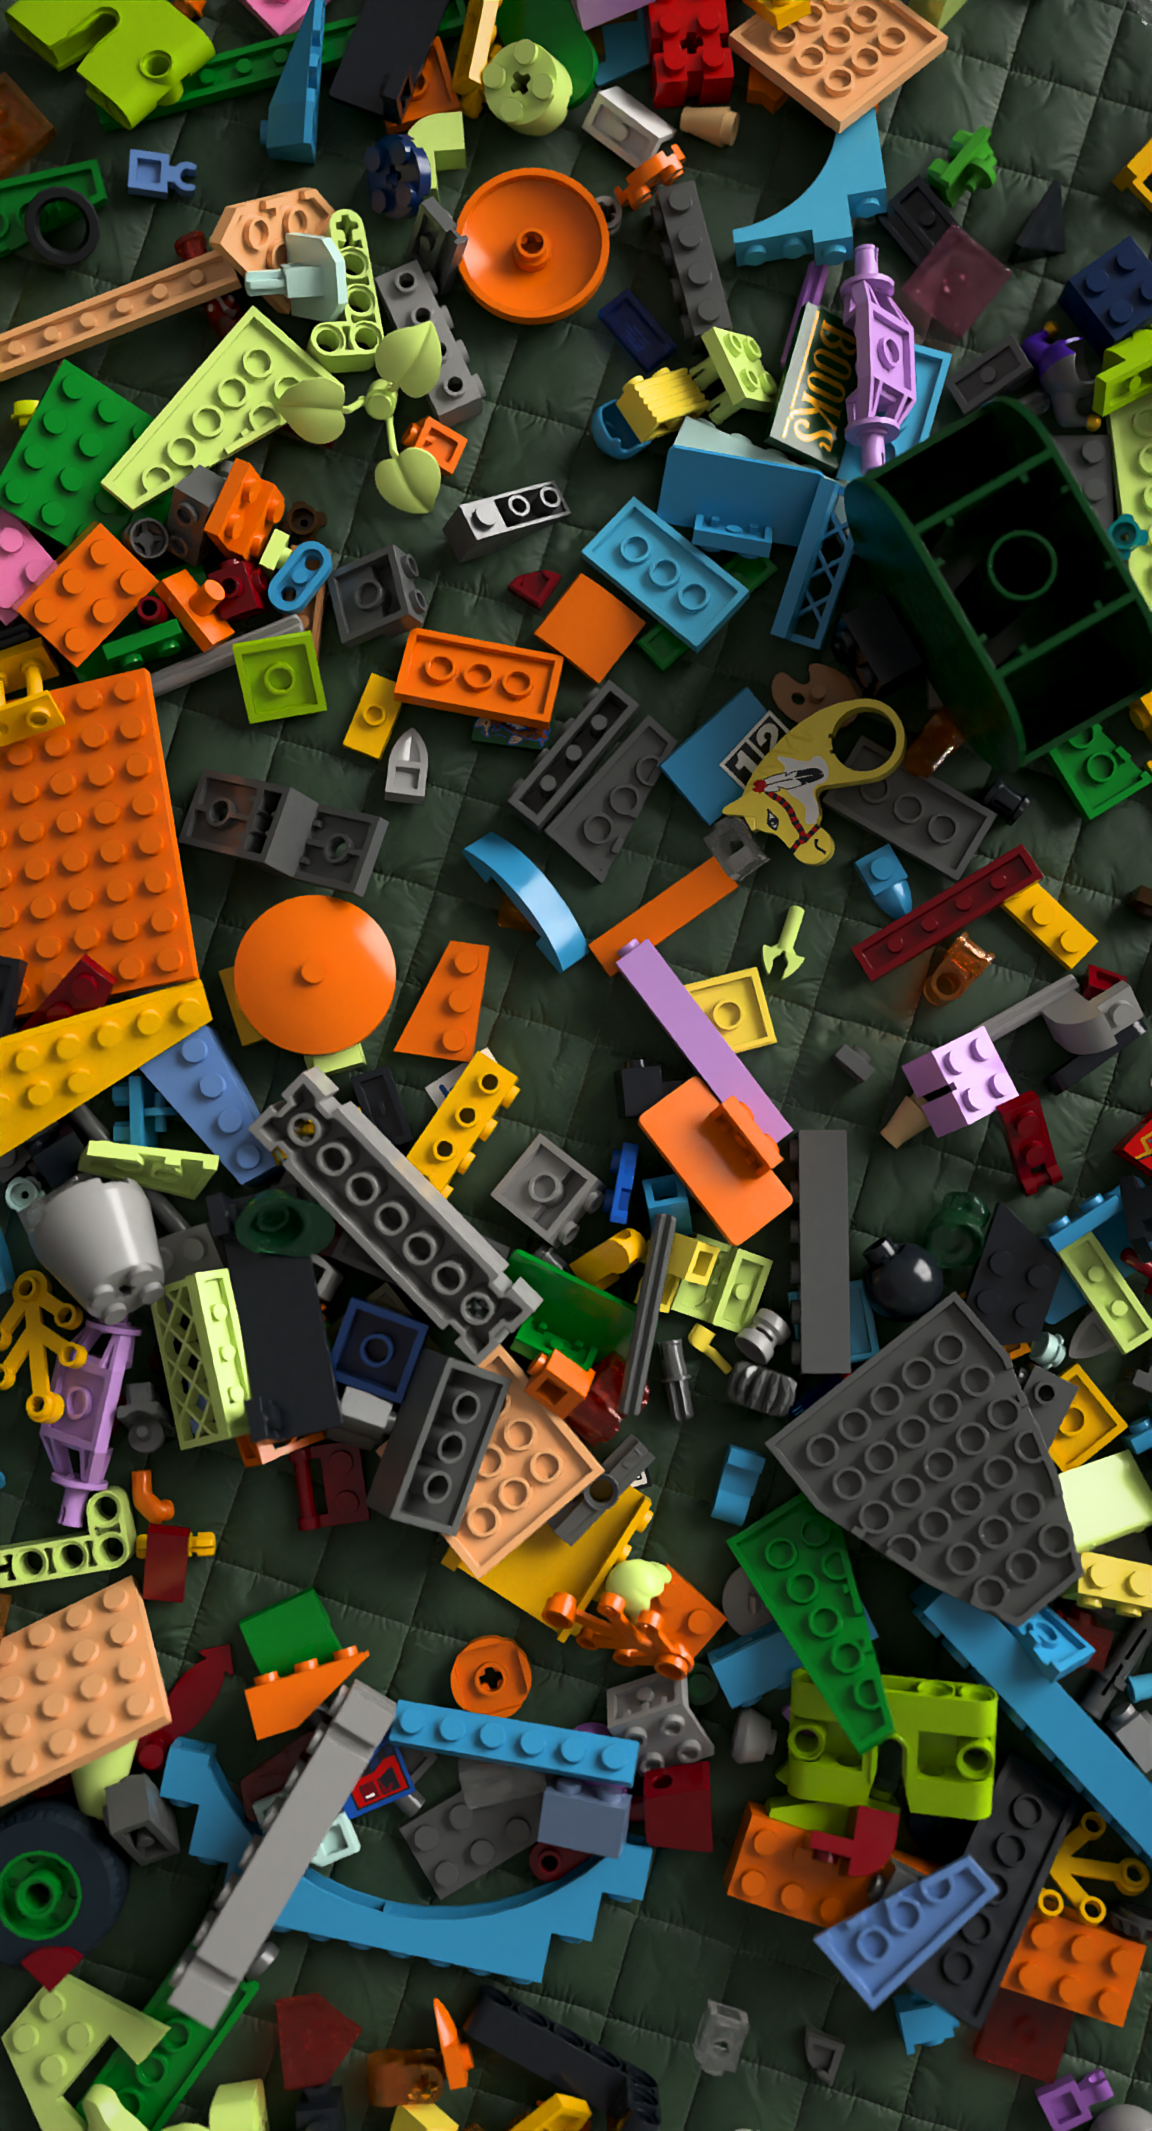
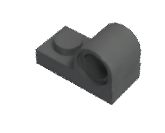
[945,334,1035,416]

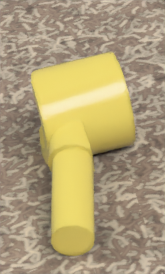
[688,1323,733,1375]

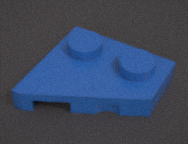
[602,1142,639,1224]

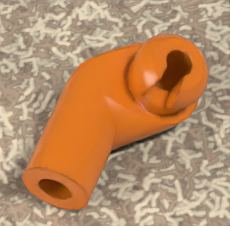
[131,1469,175,1524]

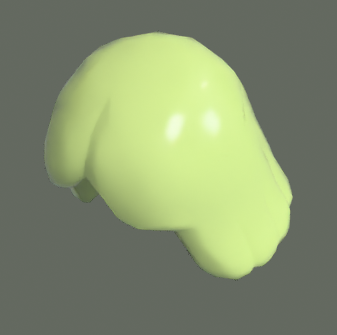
[605,1559,672,1626]

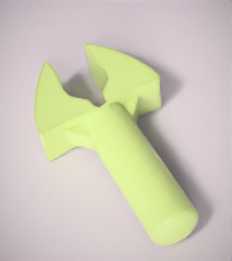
[761,906,805,980]

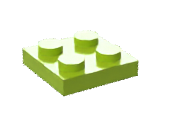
[232,630,327,724]

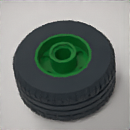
[0,1796,131,1973]

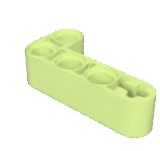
[306,209,384,373]
[0,1486,137,1588]
[209,2078,270,2131]

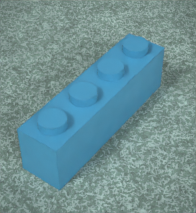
[707,1598,879,1709]

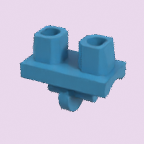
[112,1076,178,1148]

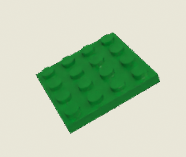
[0,359,174,564]

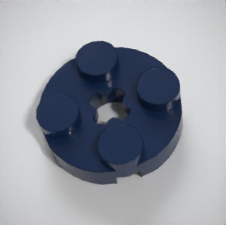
[365,134,431,219]

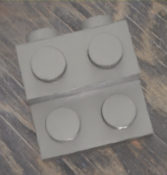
[490,1133,607,1249]

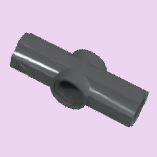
[546,1432,656,1547]

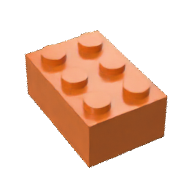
[11,521,159,668]

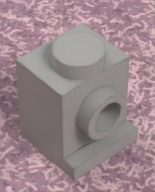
[1104,1701,1152,1774]

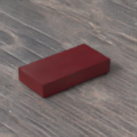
[142,1524,191,1603]

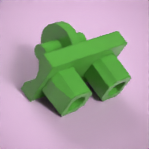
[927,125,997,208]

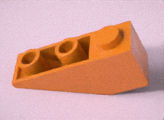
[244,1645,370,1740]

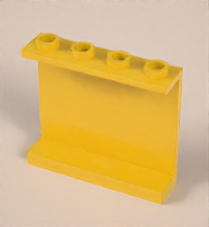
[441,1479,654,1643]

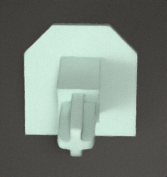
[244,232,348,322]

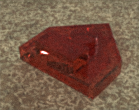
[276,1993,363,2092]

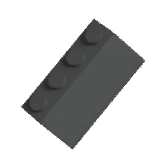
[365,1347,512,1537]

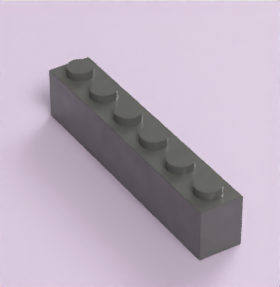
[788,1130,851,1374]

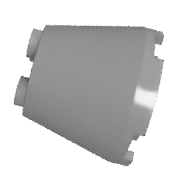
[28,1177,165,1325]

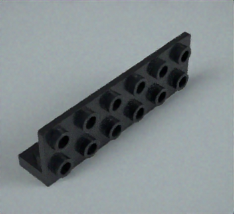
[329,0,450,126]
[206,1185,344,1445]

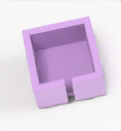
[901,1026,1019,1138]

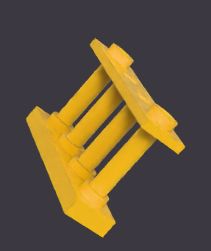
[0,636,65,747]

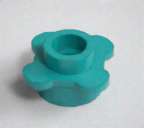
[1105,514,1149,561]

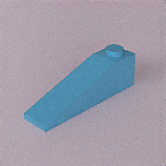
[260,0,326,164]

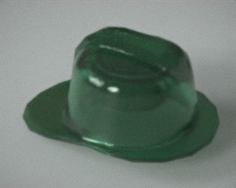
[235,1189,335,1257]

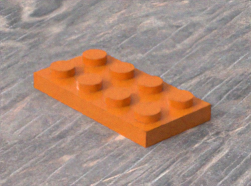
[394,628,564,731]

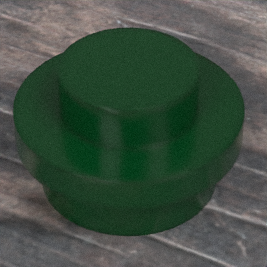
[687,1662,719,1705]

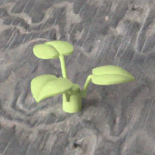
[276,321,442,514]

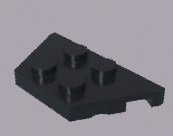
[963,1202,1064,1345]

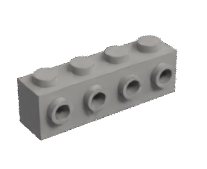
[374,259,486,428]

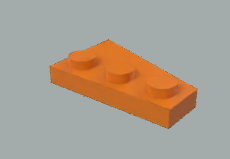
[393,940,490,1064]

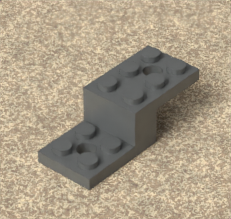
[178,768,389,898]

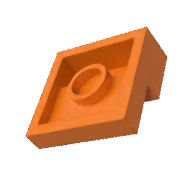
[203,458,285,564]

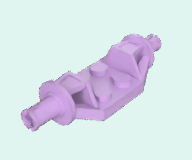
[840,244,916,475]
[39,1313,142,1527]

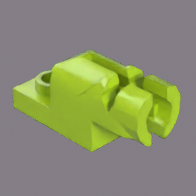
[1092,323,1152,417]

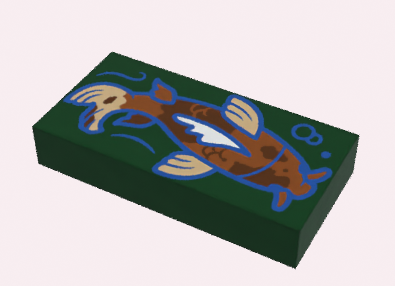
[471,713,555,753]

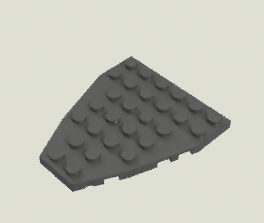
[765,1291,1084,1628]

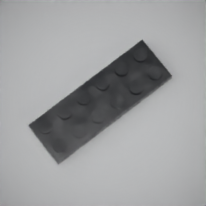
[901,1752,1082,2031]

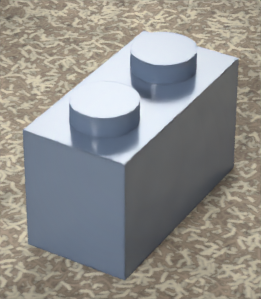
[537,1776,632,1859]

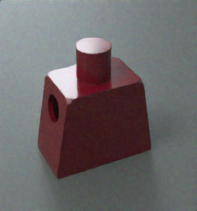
[629,1761,713,1852]

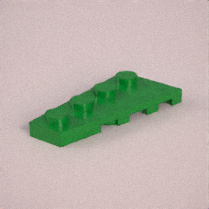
[0,159,109,259]
[1044,723,1152,823]

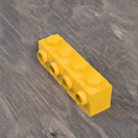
[406,1051,521,1200]

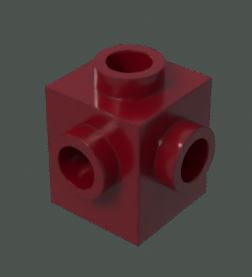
[208,558,271,623]

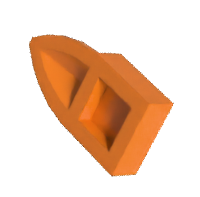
[433,1998,474,2090]

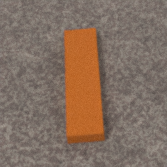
[588,855,738,978]

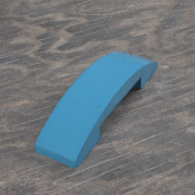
[461,832,590,974]

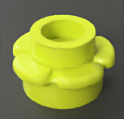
[10,400,39,430]

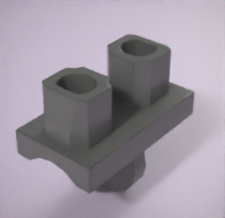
[117,1382,174,1454]

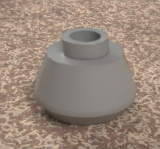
[730,1707,777,1764]

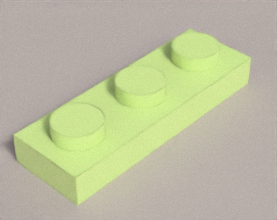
[1054,1231,1152,1354]

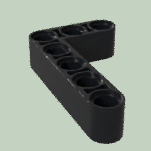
[462,1985,662,2131]

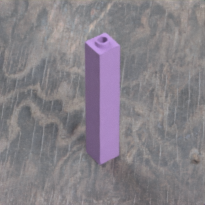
[614,938,793,1143]

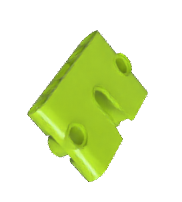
[4,0,216,130]
[787,1667,998,1820]

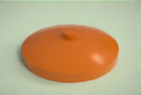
[456,168,610,325]
[234,895,396,1056]

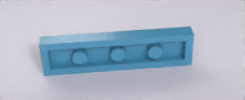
[770,478,855,650]

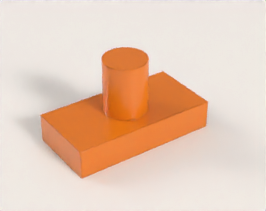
[154,569,235,653]

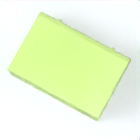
[1058,1449,1152,1554]

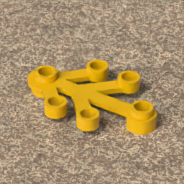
[0,1270,87,1425]
[1036,1811,1150,1926]

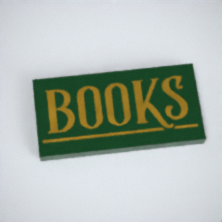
[764,301,858,474]

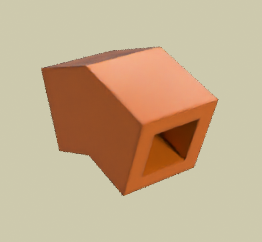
[746,67,790,115]

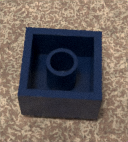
[1057,236,1152,360]
[331,1296,432,1404]

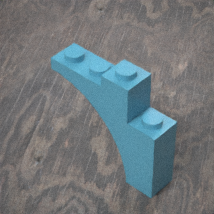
[733,107,887,267]

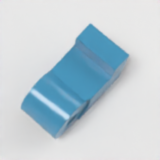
[710,1443,766,1527]

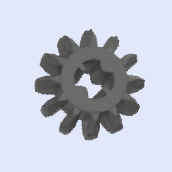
[727,1360,797,1416]

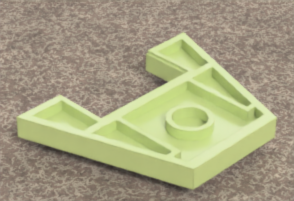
[1,1974,171,2131]

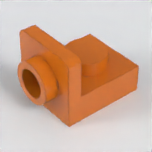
[401,416,468,477]

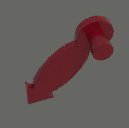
[134,1643,234,1771]

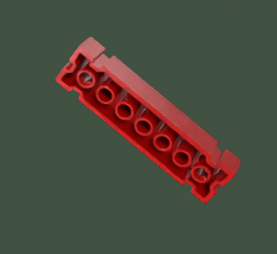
[642,0,734,109]

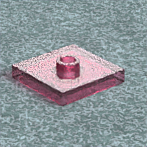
[902,223,1013,339]

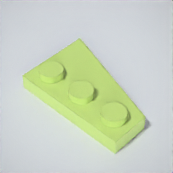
[78,1140,220,1200]

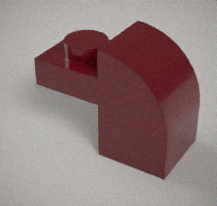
[801,1805,900,1877]

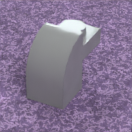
[1040,980,1144,1055]

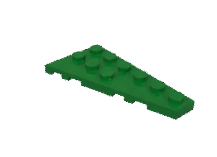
[726,1492,896,1757]

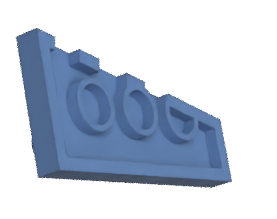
[813,1854,999,2010]

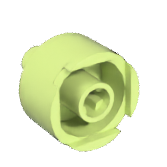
[482,39,573,136]

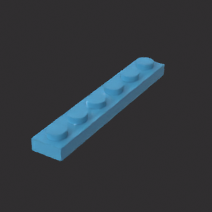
[389,1699,640,1788]

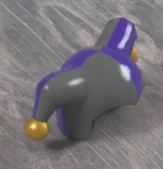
[1021,321,1101,431]

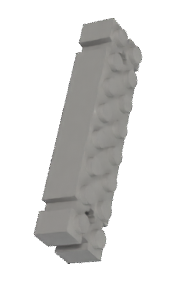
[247,1066,543,1366]
[168,1678,397,2030]

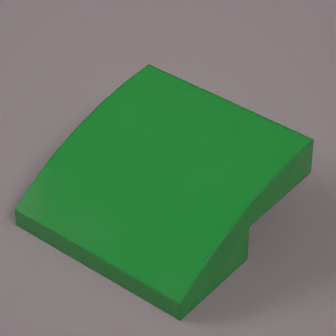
[239,1586,343,1678]

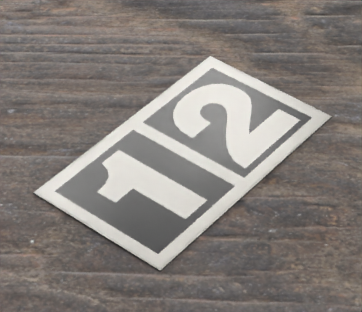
[719,710,789,790]

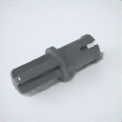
[656,1339,694,1421]

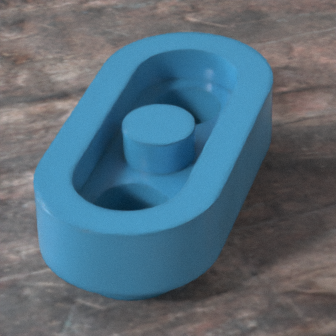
[268,541,333,615]

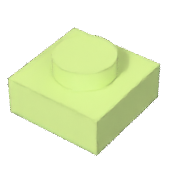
[258,528,293,579]

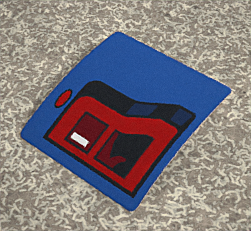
[342,1726,415,1820]

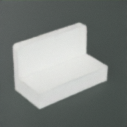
[581,86,676,169]

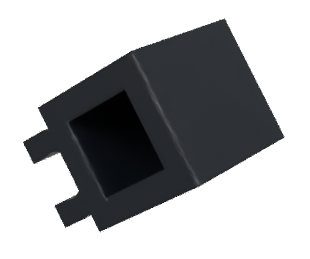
[614,1060,687,1119]
[295,2063,347,2131]

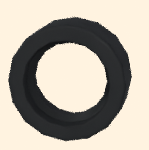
[24,186,100,266]

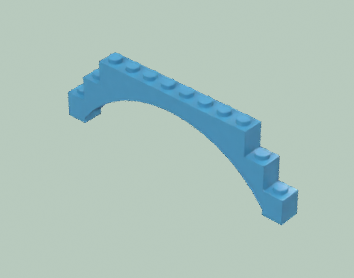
[159,1737,653,1985]

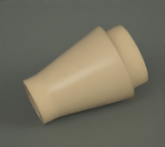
[680,106,739,148]
[880,1093,931,1149]

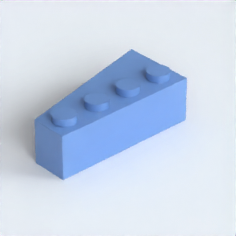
[139,1025,286,1188]

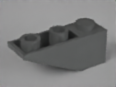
[442,480,571,563]

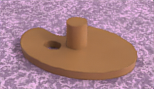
[771,663,861,729]

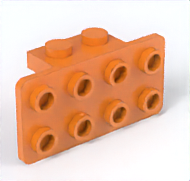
[638,1076,793,1246]

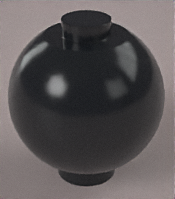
[862,1235,943,1322]

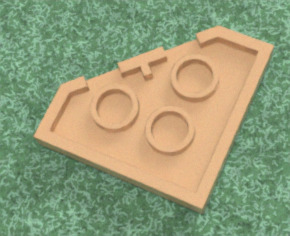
[209,187,335,314]

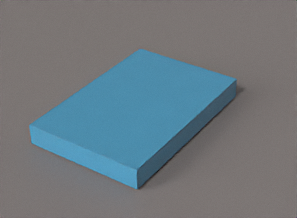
[657,687,767,825]

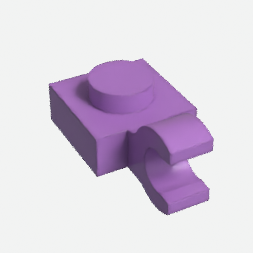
[1035,2068,1114,2131]

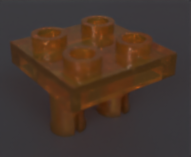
[0,71,58,180]

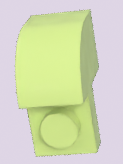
[407,111,467,203]

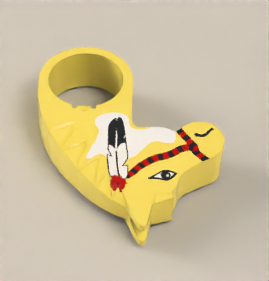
[722,698,907,866]

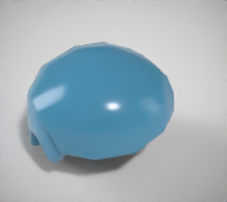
[591,399,652,460]

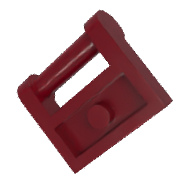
[288,1441,371,1531]

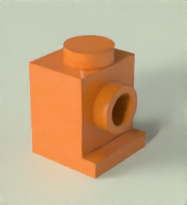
[524,1348,596,1420]

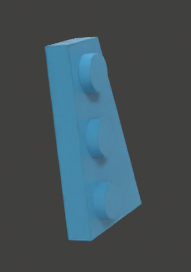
[1004,1605,1096,1684]

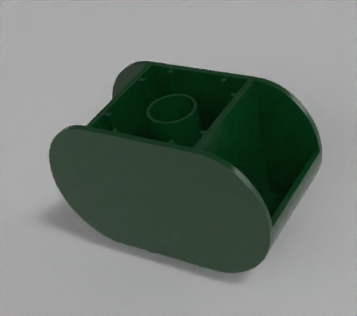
[844,396,1152,774]

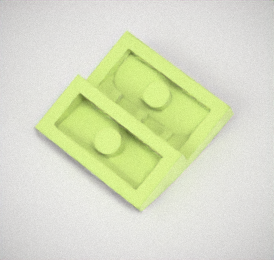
[670,1232,773,1333]

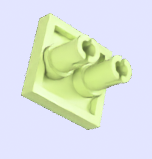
[689,327,778,425]

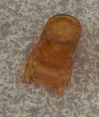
[923,930,996,1006]
[367,2048,447,2107]

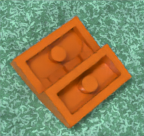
[533,573,646,684]

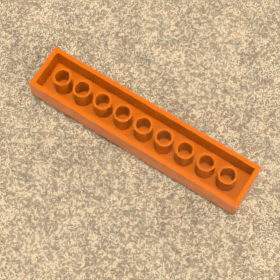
[723,1800,1147,2028]

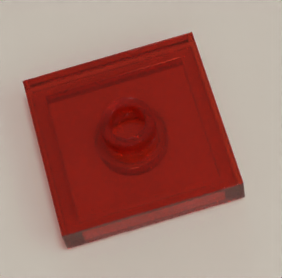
[972,1987,1075,2084]

